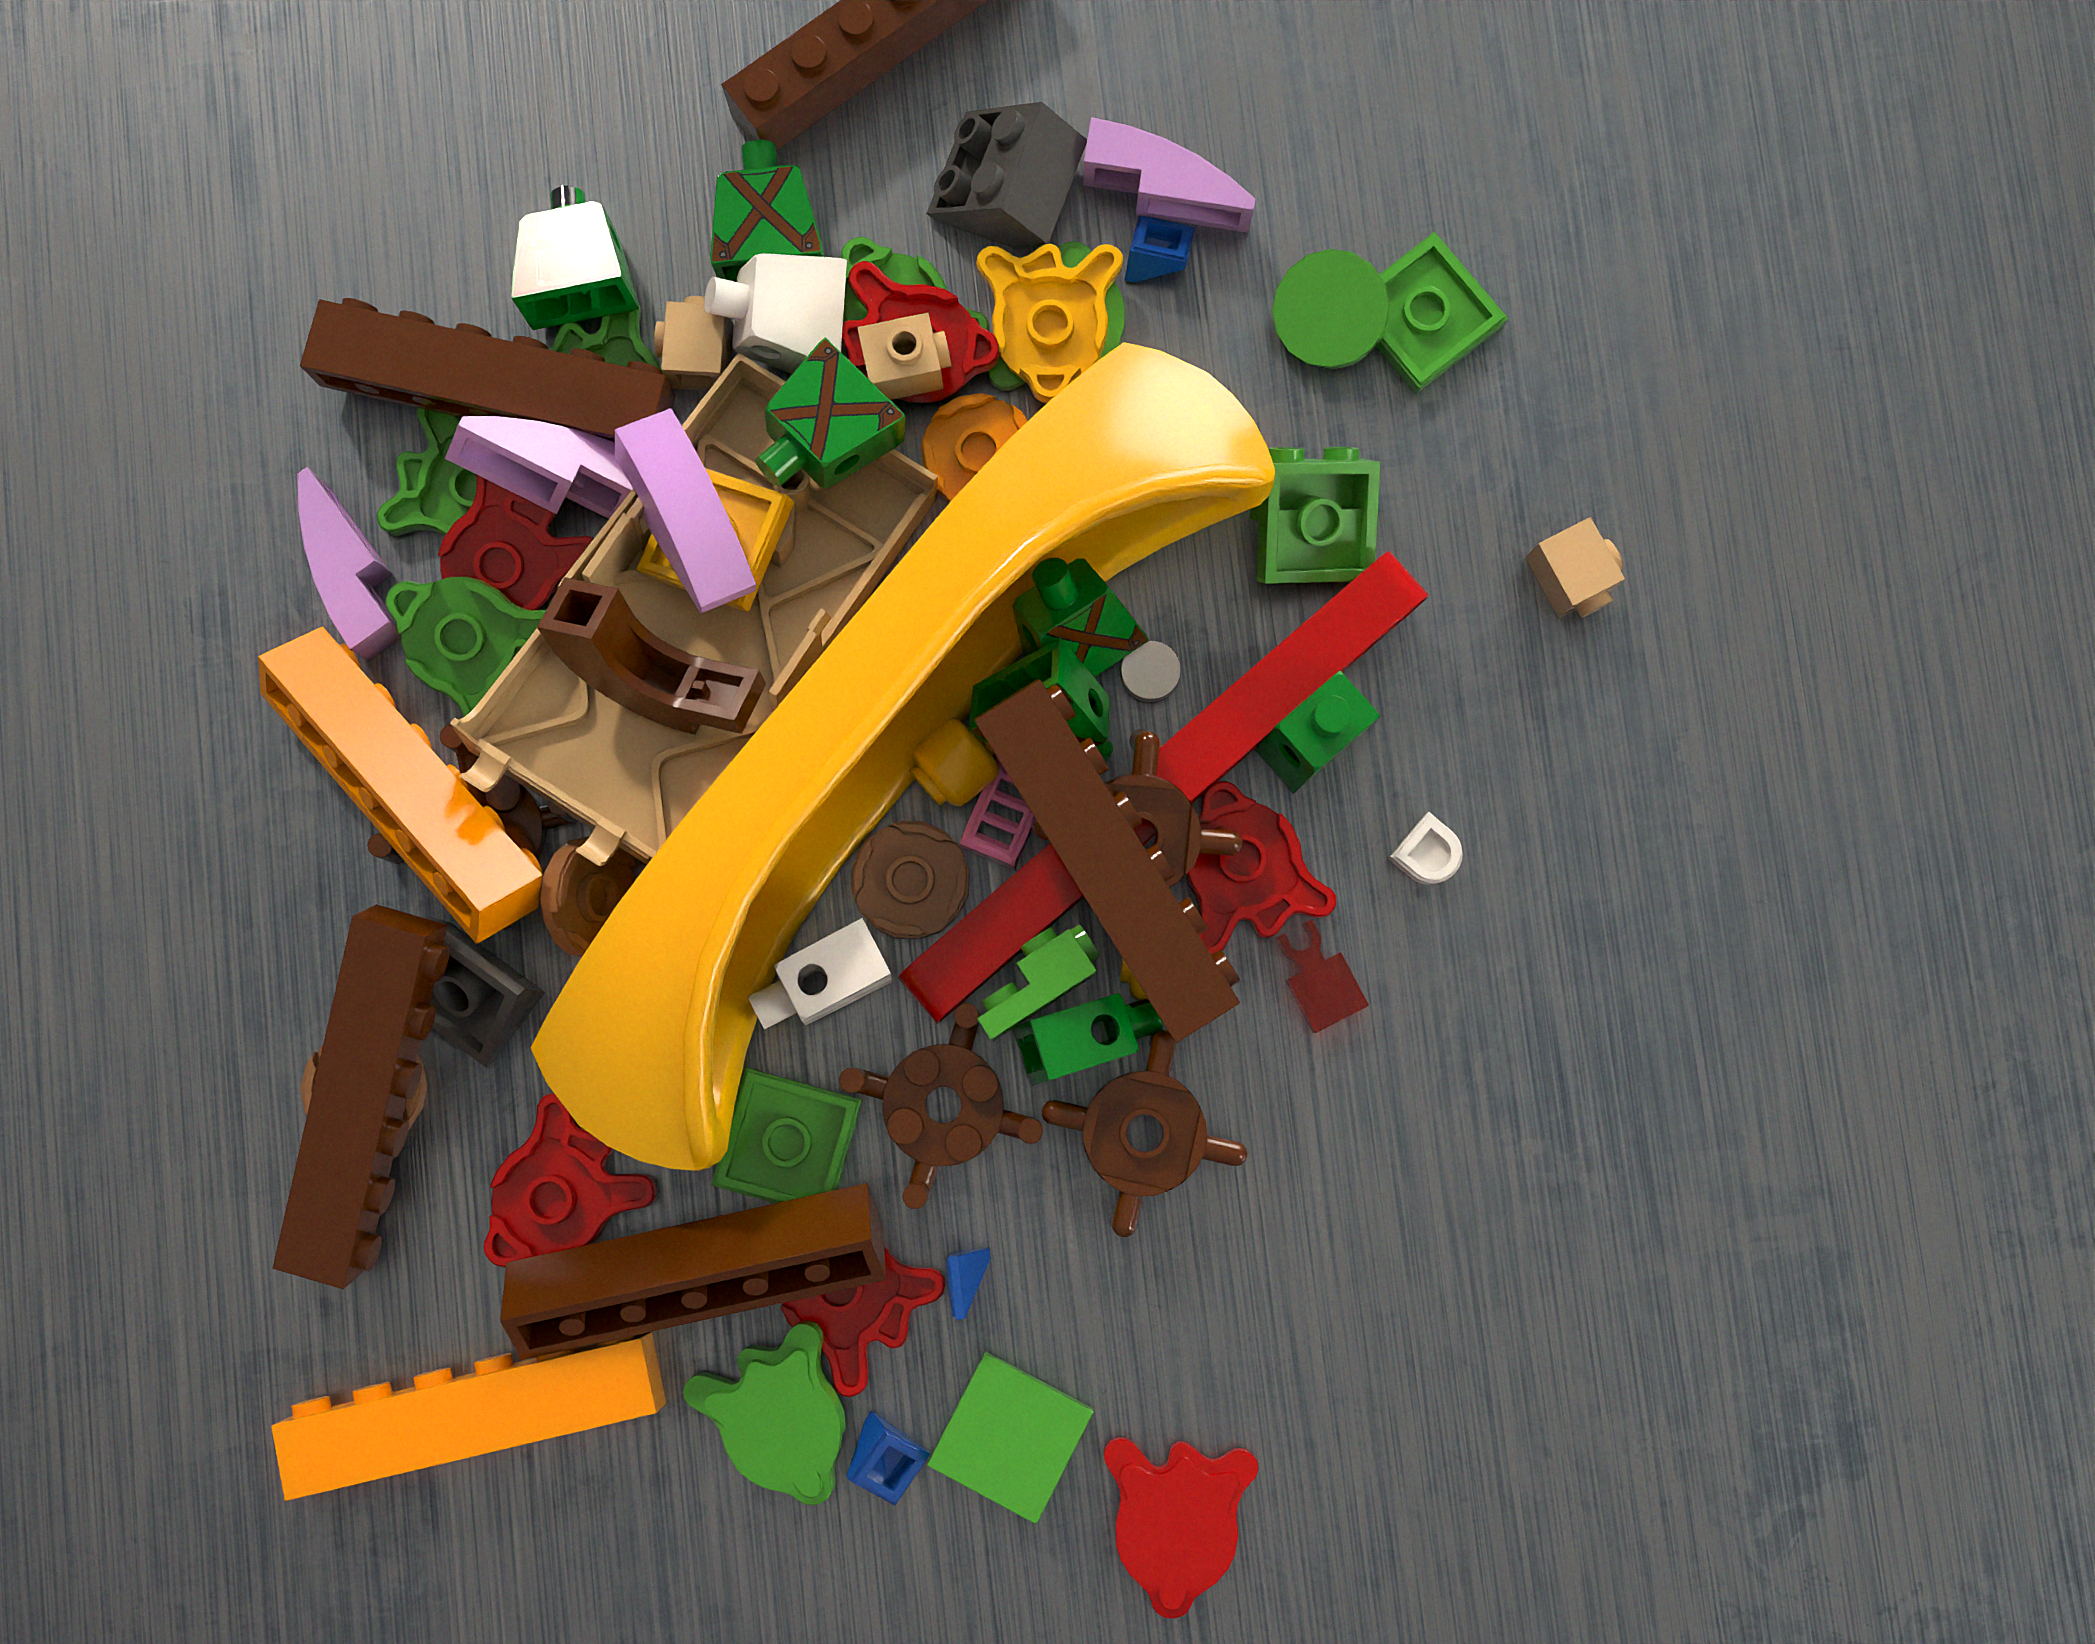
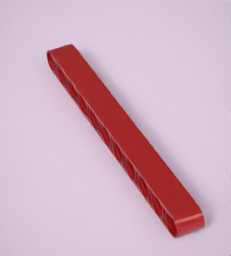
[898,551,1429,1024]

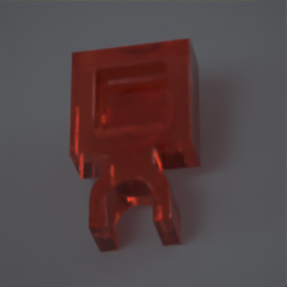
[1275,920,1369,1033]

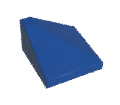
[1124,216,1195,282]
[946,1247,991,1320]
[846,1411,930,1506]

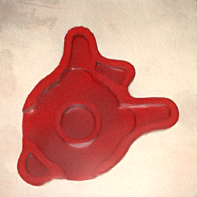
[842,261,1000,403]
[438,474,594,610]
[1186,781,1337,955]
[483,1093,658,1267]
[780,1244,946,1397]
[1103,1437,1259,1619]

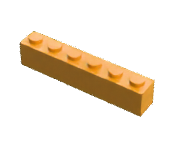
[258,626,543,944]
[271,1332,667,1501]

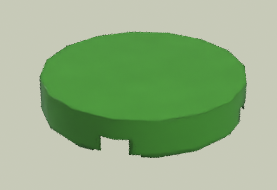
[1272,249,1391,370]

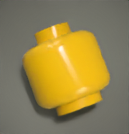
[909,718,999,807]

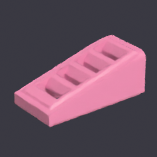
[959,758,1034,870]

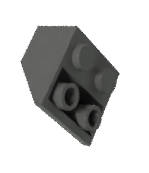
[926,102,1087,247]

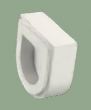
[1387,812,1463,885]

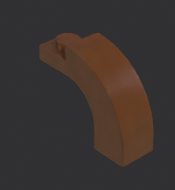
[537,577,766,735]

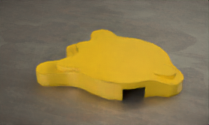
[976,244,1123,403]

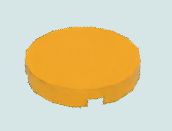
[921,393,1028,503]

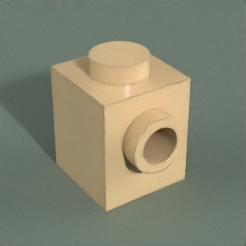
[654,296,733,391]
[857,313,951,400]
[1525,517,1625,618]

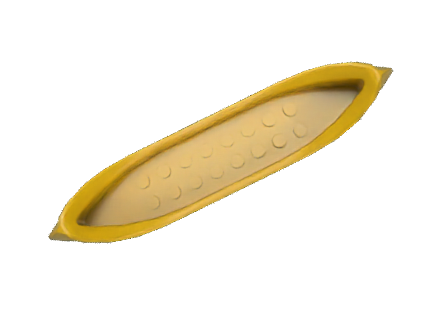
[531,342,1275,1171]

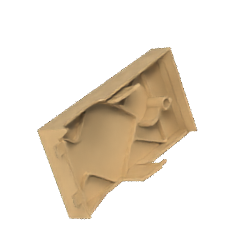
[450,352,938,867]

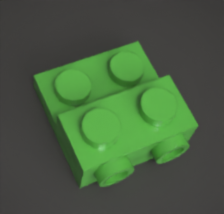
[1250,446,1381,584]
[977,924,1099,1042]

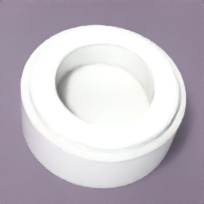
[1121,641,1180,703]

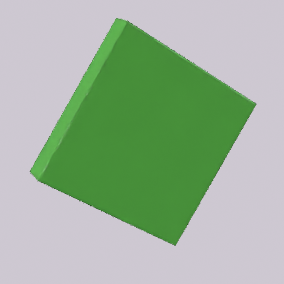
[1375,231,1509,394]
[711,1067,863,1203]
[927,1351,1094,1525]

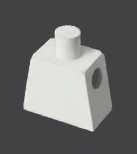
[704,254,847,374]
[748,918,892,1029]

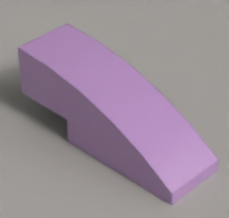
[1083,117,1256,233]
[615,408,756,614]
[445,416,633,519]
[297,467,401,661]

